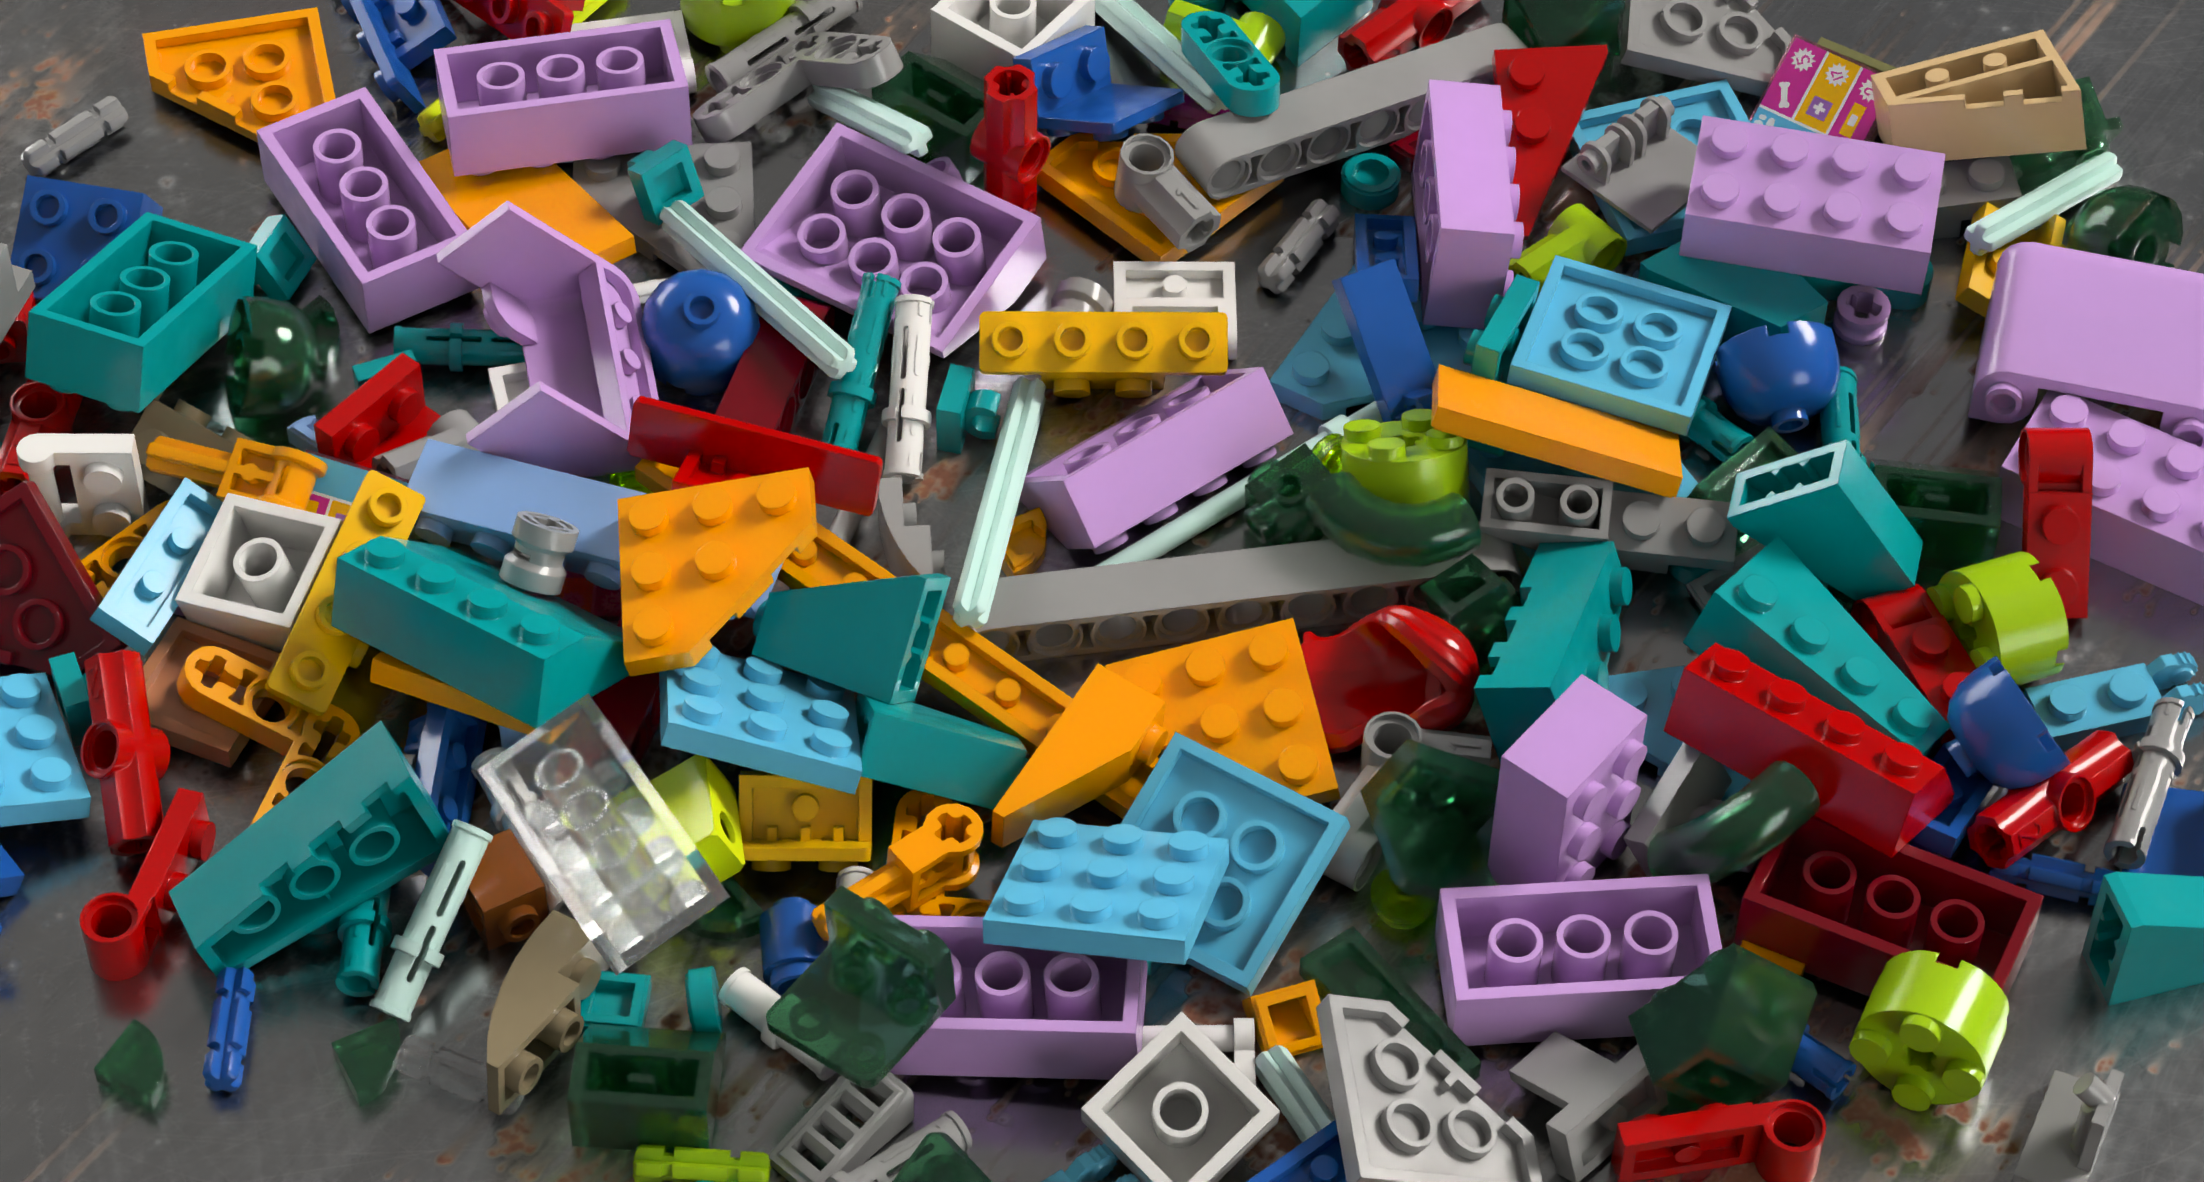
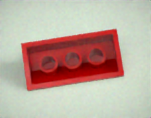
[1664,642,1955,858]

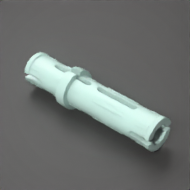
[369,819,494,1023]

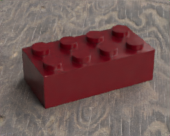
[1734,802,2044,997]

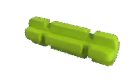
[633,1144,771,1182]

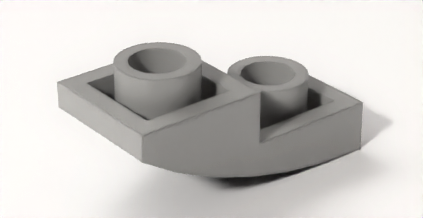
[877,477,945,577]

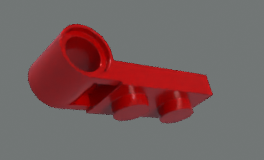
[2018,428,2093,618]
[1851,584,1977,744]
[79,788,216,981]
[1611,1099,1826,1182]

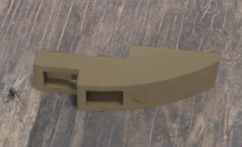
[487,880,641,1115]

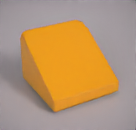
[1242,979,1323,1056]

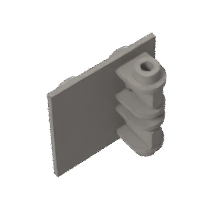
[1561,95,1697,234]

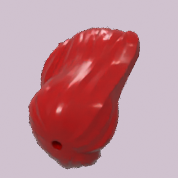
[1301,605,1480,754]

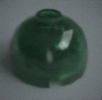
[2066,185,2183,268]
[225,296,329,420]

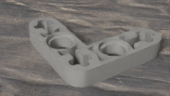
[693,31,903,143]

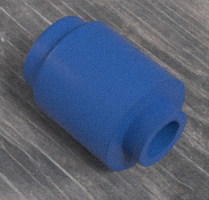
[759,897,830,1002]

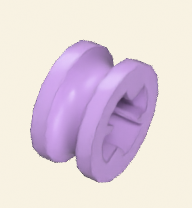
[1833,285,1891,346]

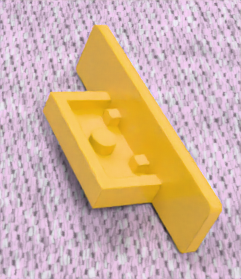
[979,311,1228,398]
[265,470,425,716]

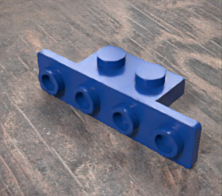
[341,0,457,114]

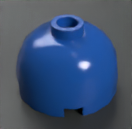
[641,268,760,396]
[1715,320,1841,433]
[1945,656,2071,790]

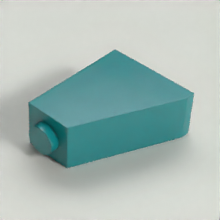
[1638,241,1828,345]
[1727,439,1923,601]
[752,573,951,704]
[855,693,1029,809]
[2081,872,2204,1006]

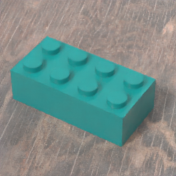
[25,212,258,413]

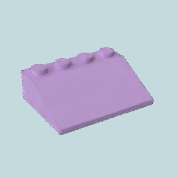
[741,122,1047,359]

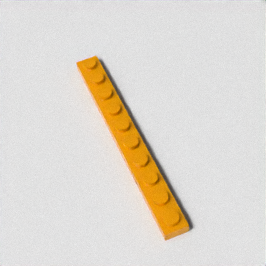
[635,459,1160,819]

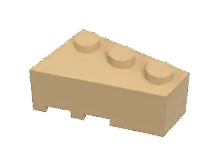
[1871,29,2087,161]

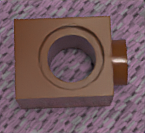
[461,829,548,951]

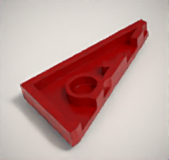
[1492,44,1608,245]

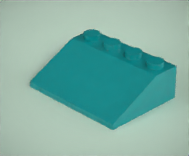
[331,536,629,729]

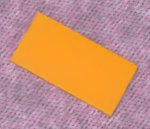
[419,149,636,264]
[1431,364,1683,499]

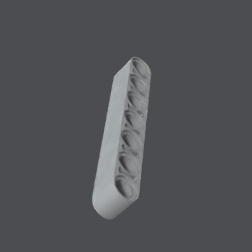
[1175,23,1528,200]

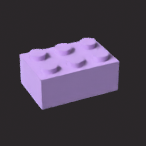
[1486,674,1647,885]

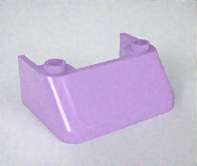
[436,200,659,478]

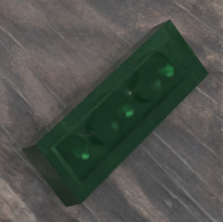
[1299,926,1481,1080]

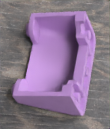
[1968,242,2204,448]

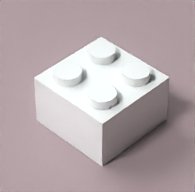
[930,0,1095,89]
[175,493,343,653]
[1081,1011,1280,1182]

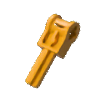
[146,436,328,511]
[811,803,984,942]

